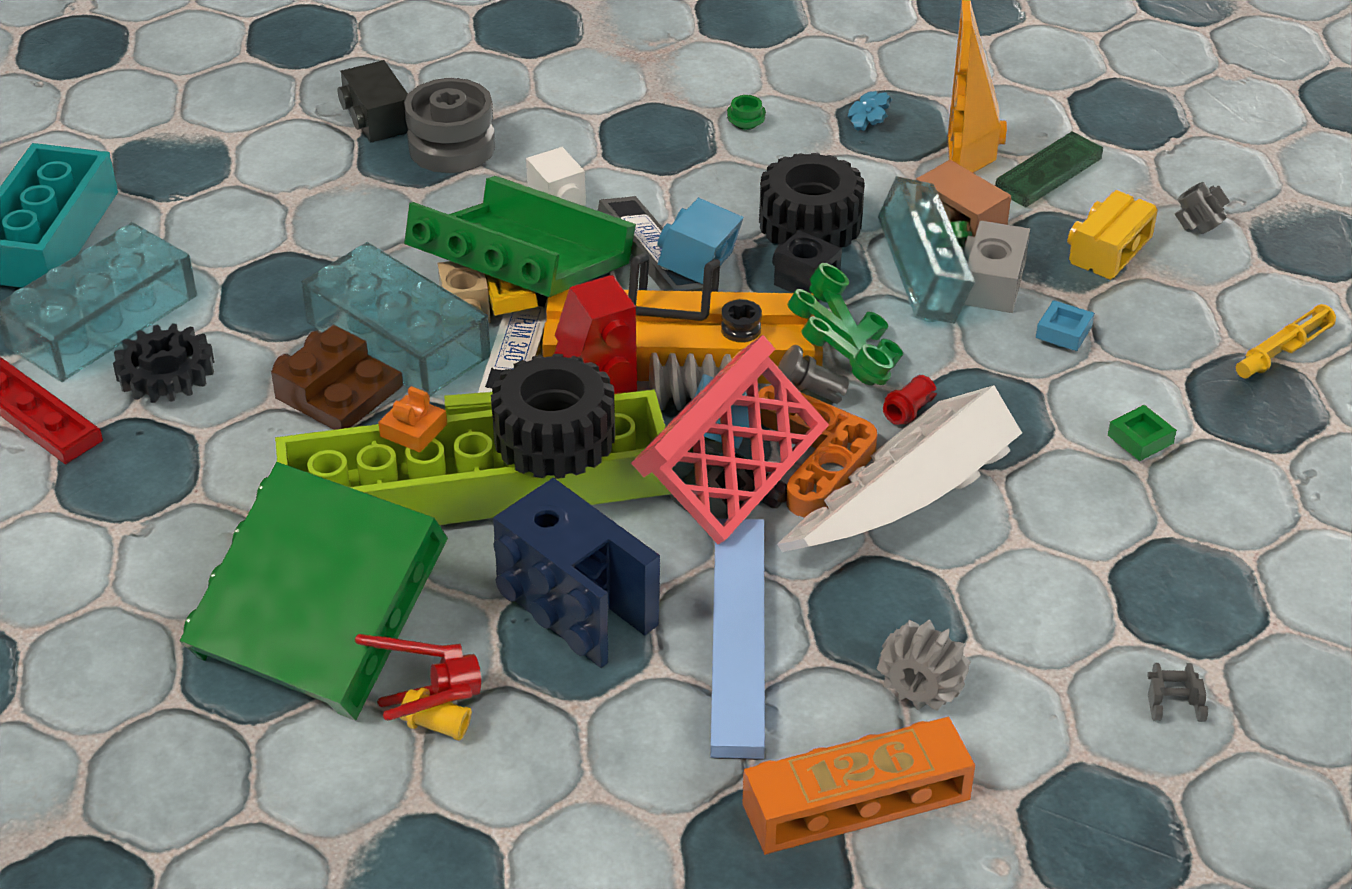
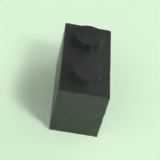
[337,60,409,143]

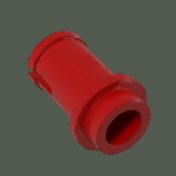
[883,375,937,425]

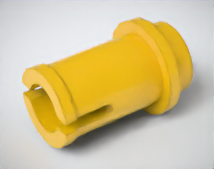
[400,688,472,741]

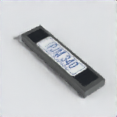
[597,196,703,291]

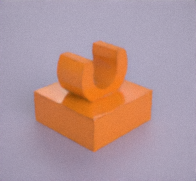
[378,386,447,453]

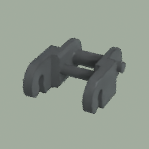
[1147,663,1208,722]

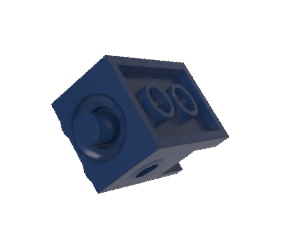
[493,478,660,668]

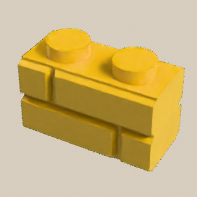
[1067,190,1158,280]

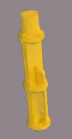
[1236,304,1336,379]

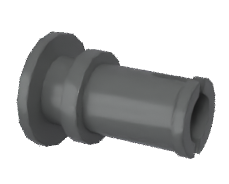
[778,345,849,404]

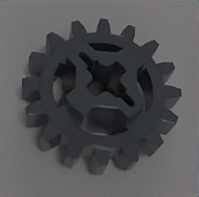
[113,323,215,403]

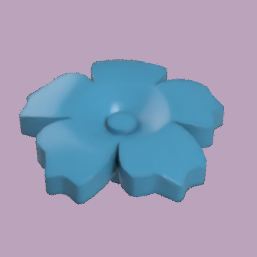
[848,91,892,131]

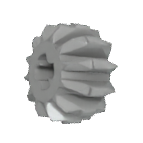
[876,619,971,711]

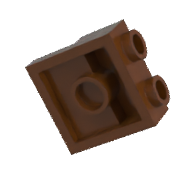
[271,324,404,430]

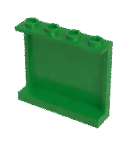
[404,176,636,297]
[179,462,448,721]

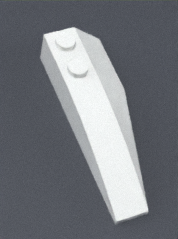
[777,385,1022,552]

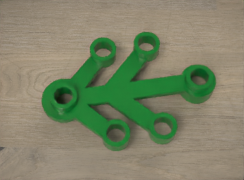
[787,263,903,386]

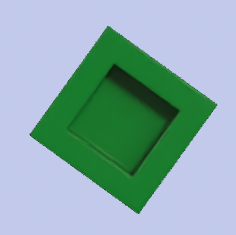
[1108,404,1177,461]

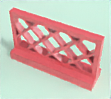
[631,335,829,545]

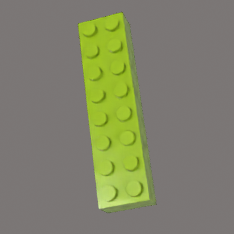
[275,389,673,525]

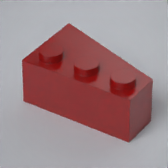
[554,275,637,394]

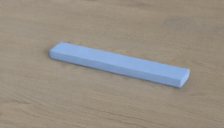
[710,518,765,759]

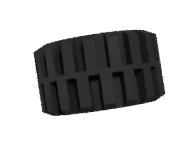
[759,153,865,247]
[491,354,615,479]

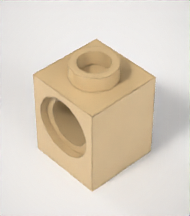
[437,261,491,329]

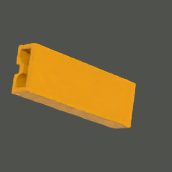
[542,289,823,384]

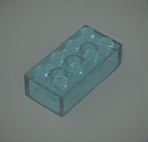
[0,222,197,382]
[301,242,491,396]

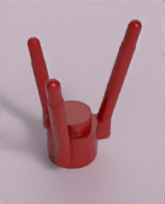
[355,634,481,721]

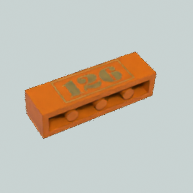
[742,716,975,855]

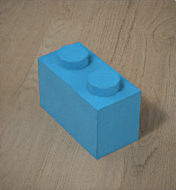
[657,197,744,284]

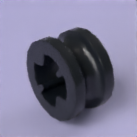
[721,299,762,342]

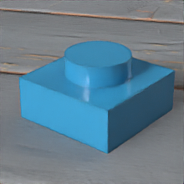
[1036,300,1095,351]

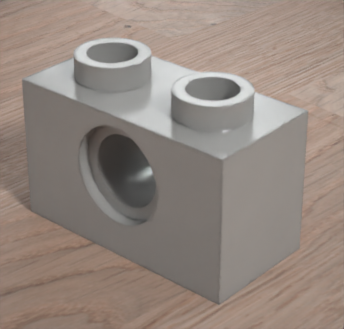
[956,220,1030,313]

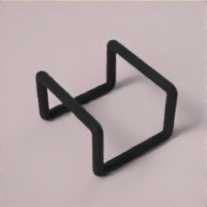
[628,253,720,321]

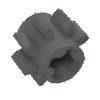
[1175,182,1230,234]

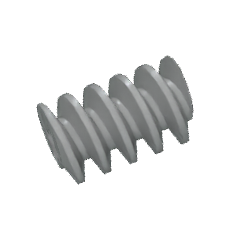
[649,353,732,411]

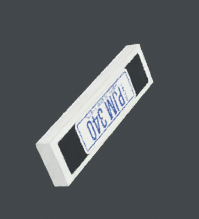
[478,292,548,393]

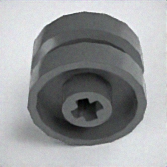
[404,78,495,173]

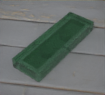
[995,131,1103,207]

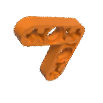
[758,385,877,518]

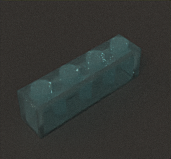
[878,176,975,324]

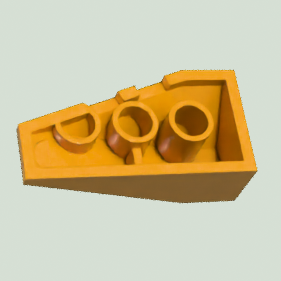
[947,0,1007,173]

